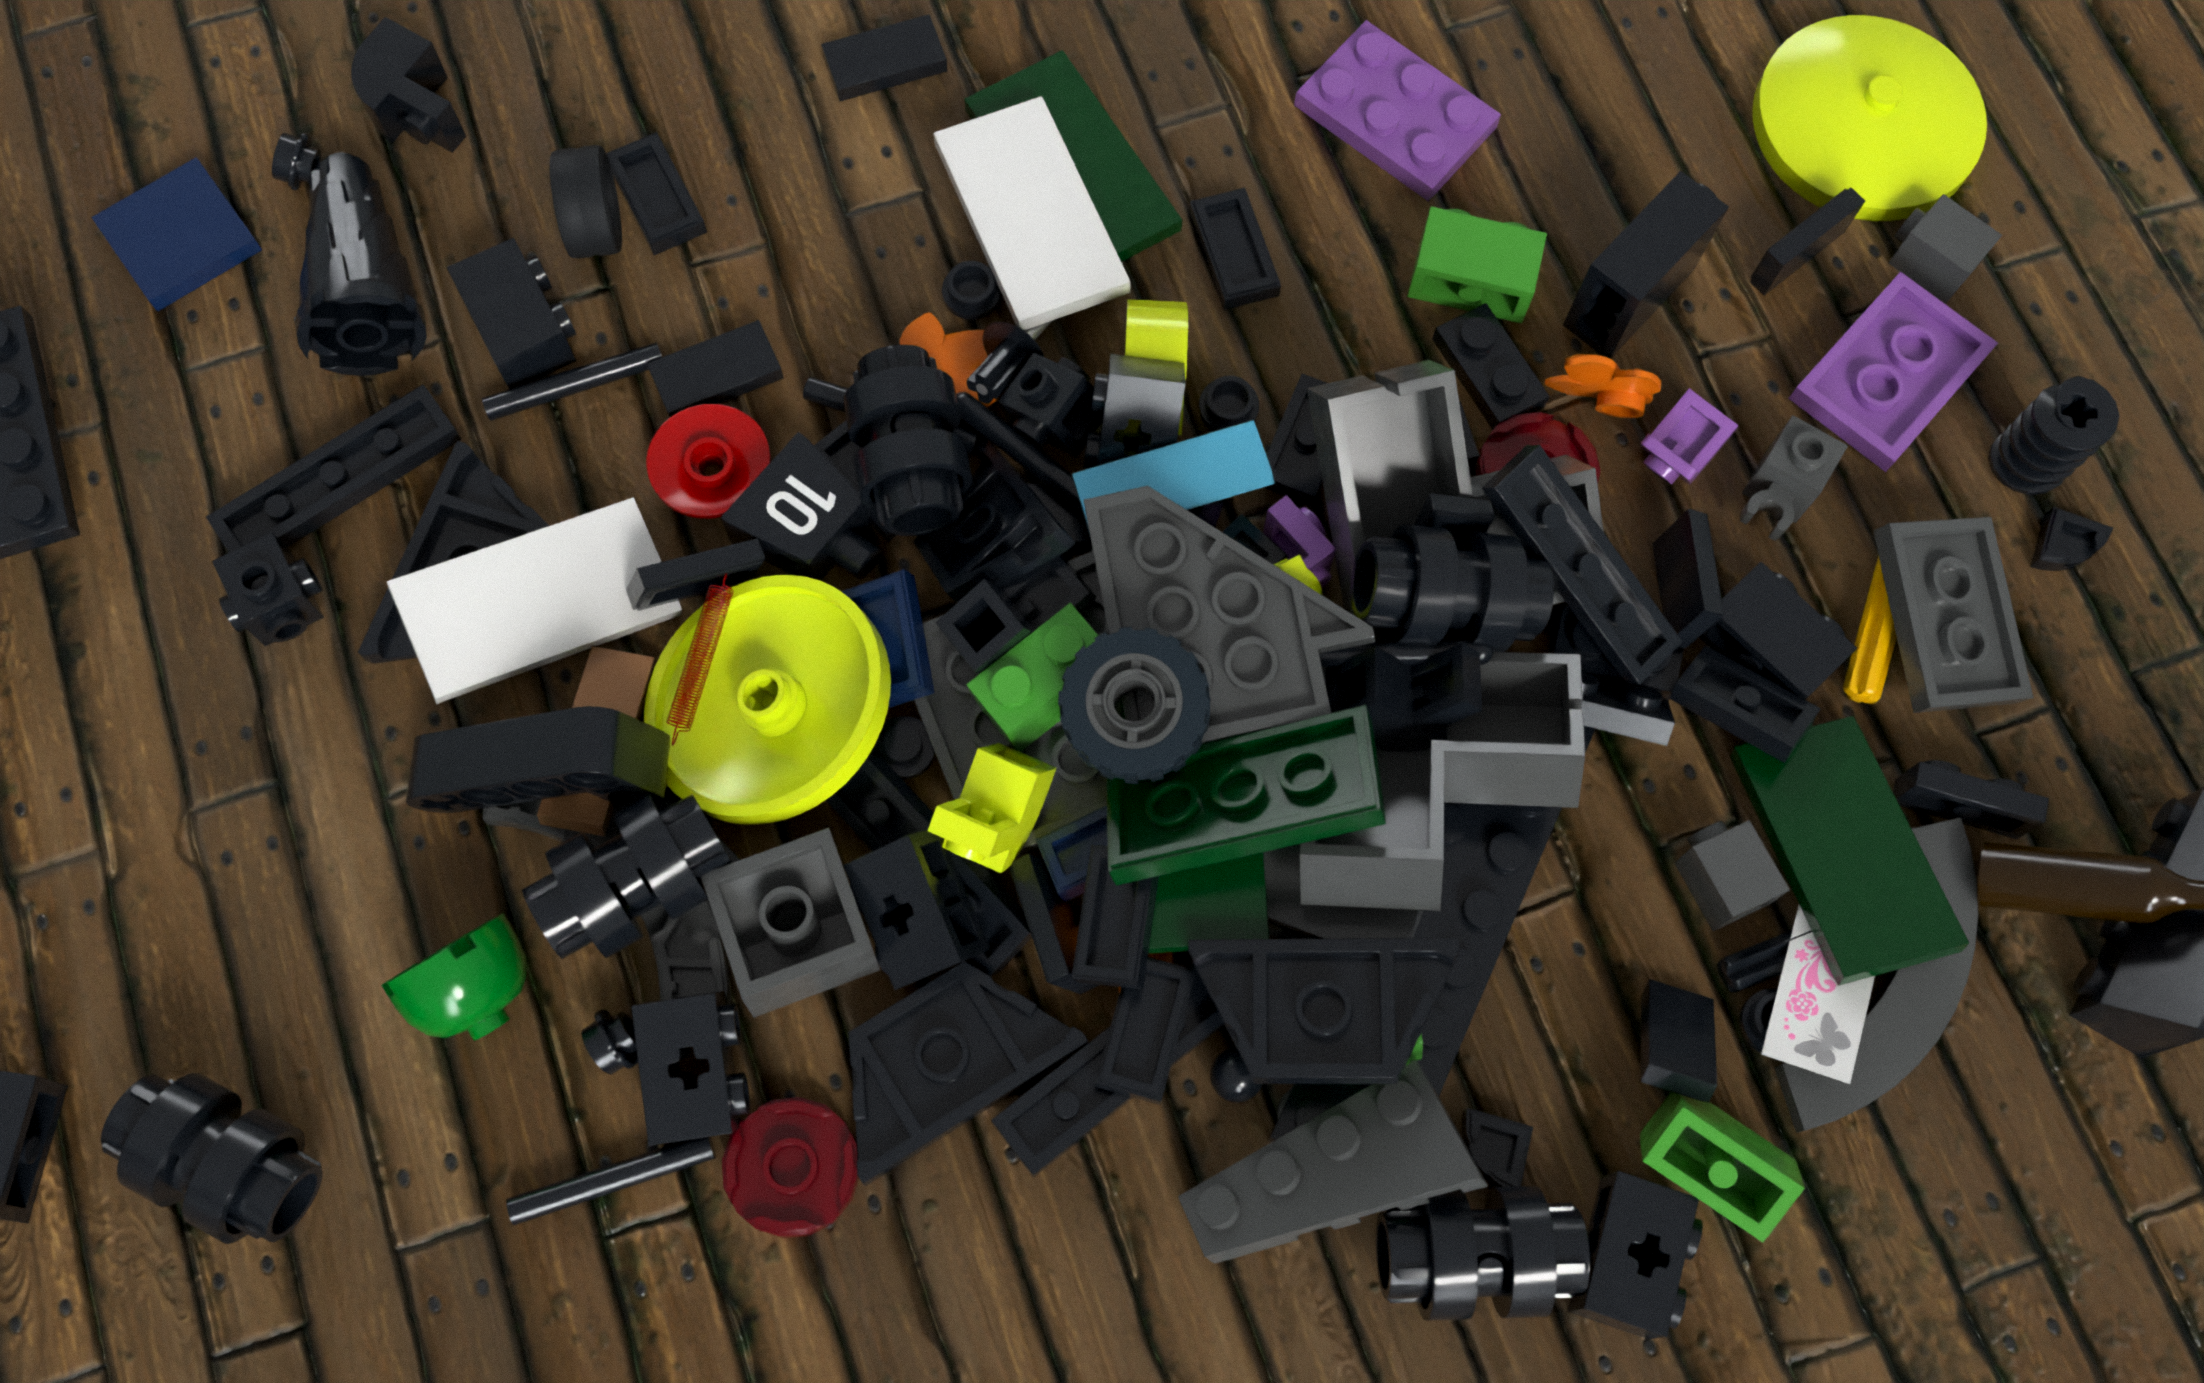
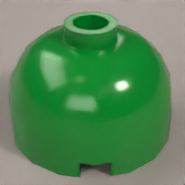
[381,914,527,1041]

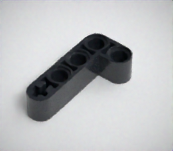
[406,706,670,813]

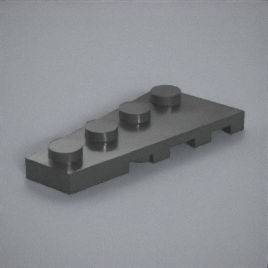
[1178,1059,1488,1264]

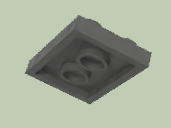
[1873,517,2034,713]

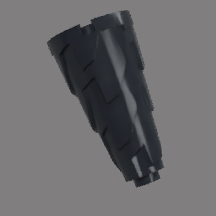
[294,152,427,376]

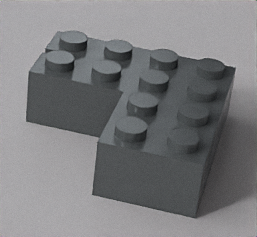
[1307,360,1604,640]
[1300,652,1585,911]

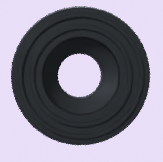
[550,145,622,259]

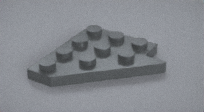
[1084,485,1375,744]

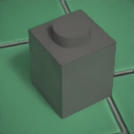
[1888,194,2002,304]
[1674,820,1790,932]

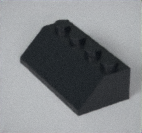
[2069,787,2204,1058]

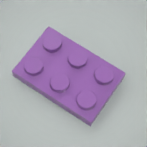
[1294,20,1501,202]
[1788,271,1998,472]

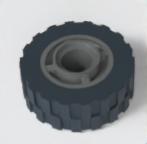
[1058,626,1211,784]

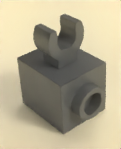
[1740,415,1848,541]

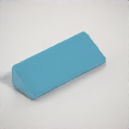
[1072,420,1275,534]

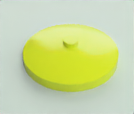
[1752,15,1987,221]
[644,575,891,825]

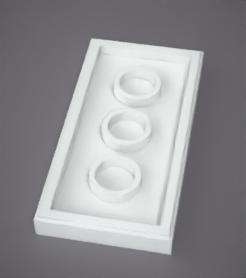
[933,96,1131,330]
[387,497,682,704]

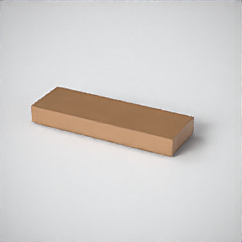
[537,646,656,836]

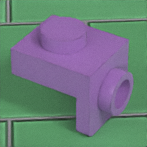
[1640,388,1738,485]
[1263,495,1336,589]

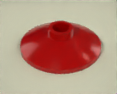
[646,404,771,519]

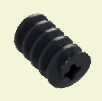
[1988,376,2120,495]

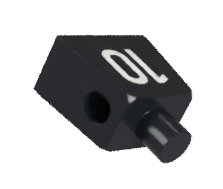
[721,432,881,581]

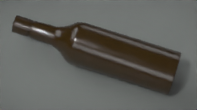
[1978,842,2204,923]

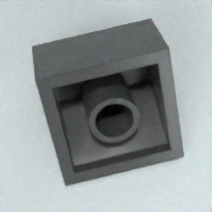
[701,828,880,1018]

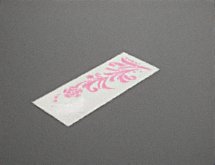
[1761,905,1875,1084]

